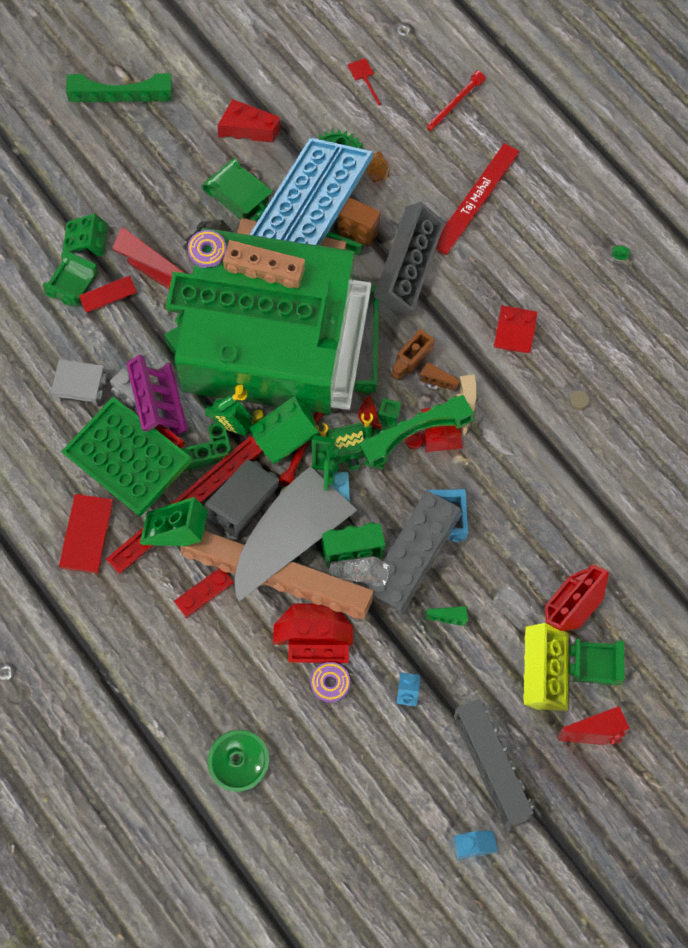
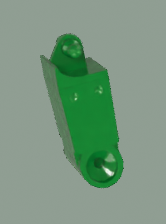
[201,158,273,221]

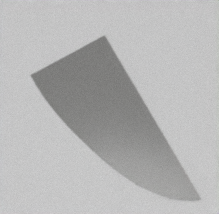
[235,467,357,601]

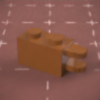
[392,329,435,380]

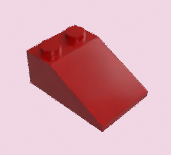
[557,706,630,746]

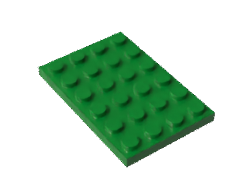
[61,397,193,517]

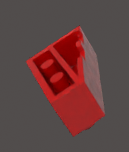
[217,99,280,143]

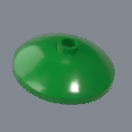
[207,729,269,792]

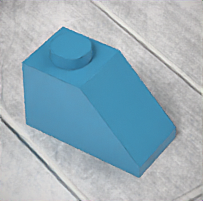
[452,831,498,861]

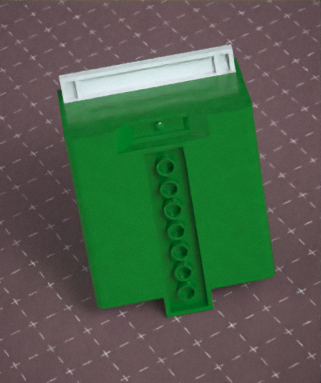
[166,228,371,416]

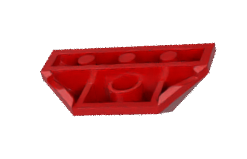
[545,564,609,631]
[273,603,353,646]

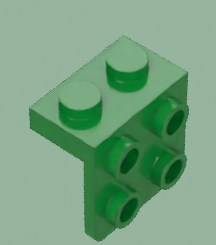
[63,214,108,257]
[312,435,339,491]

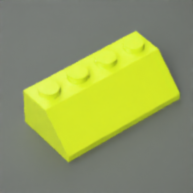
[523,623,569,711]

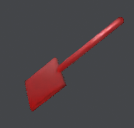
[347,58,381,106]

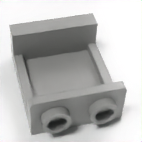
[51,359,108,407]

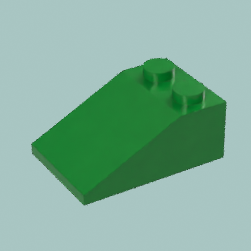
[140,497,208,546]

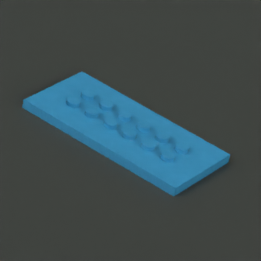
[250,138,373,246]

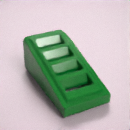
[425,606,468,626]

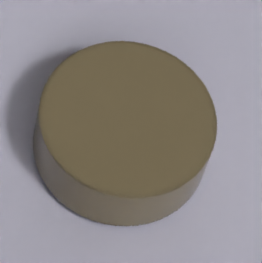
[569,391,589,410]

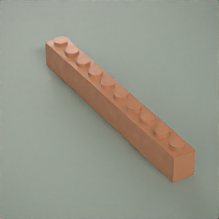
[181,531,373,620]

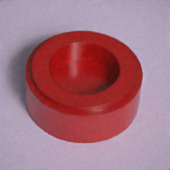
[404,431,424,449]

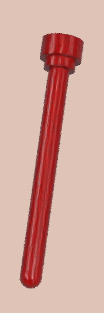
[427,70,486,131]
[279,412,323,486]

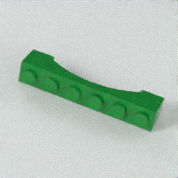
[66,73,172,103]
[359,395,474,469]

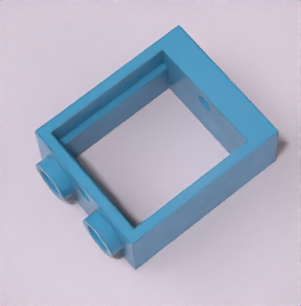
[427,489,468,542]

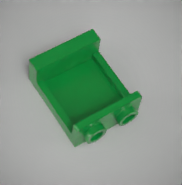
[43,250,98,308]
[569,638,624,685]

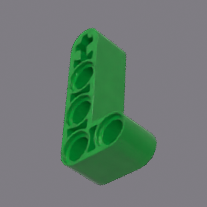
[181,422,231,472]

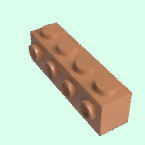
[223,240,305,288]

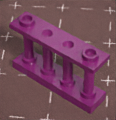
[126,355,188,436]

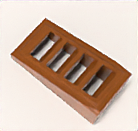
[419,362,459,391]

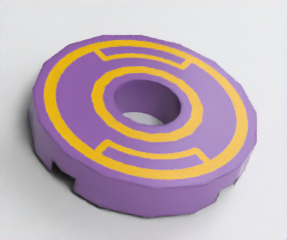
[188,230,227,268]
[310,662,350,703]

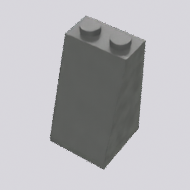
[205,459,279,539]

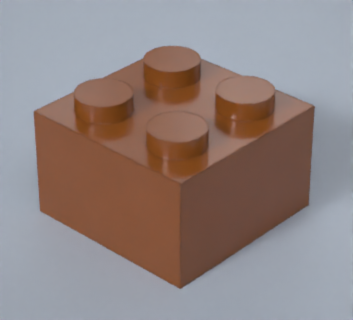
[338,197,381,247]

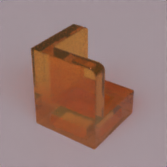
[366,151,390,183]

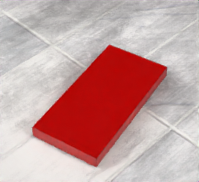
[59,494,114,574]

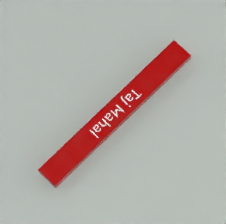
[436,143,519,255]

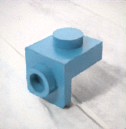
[397,673,420,706]

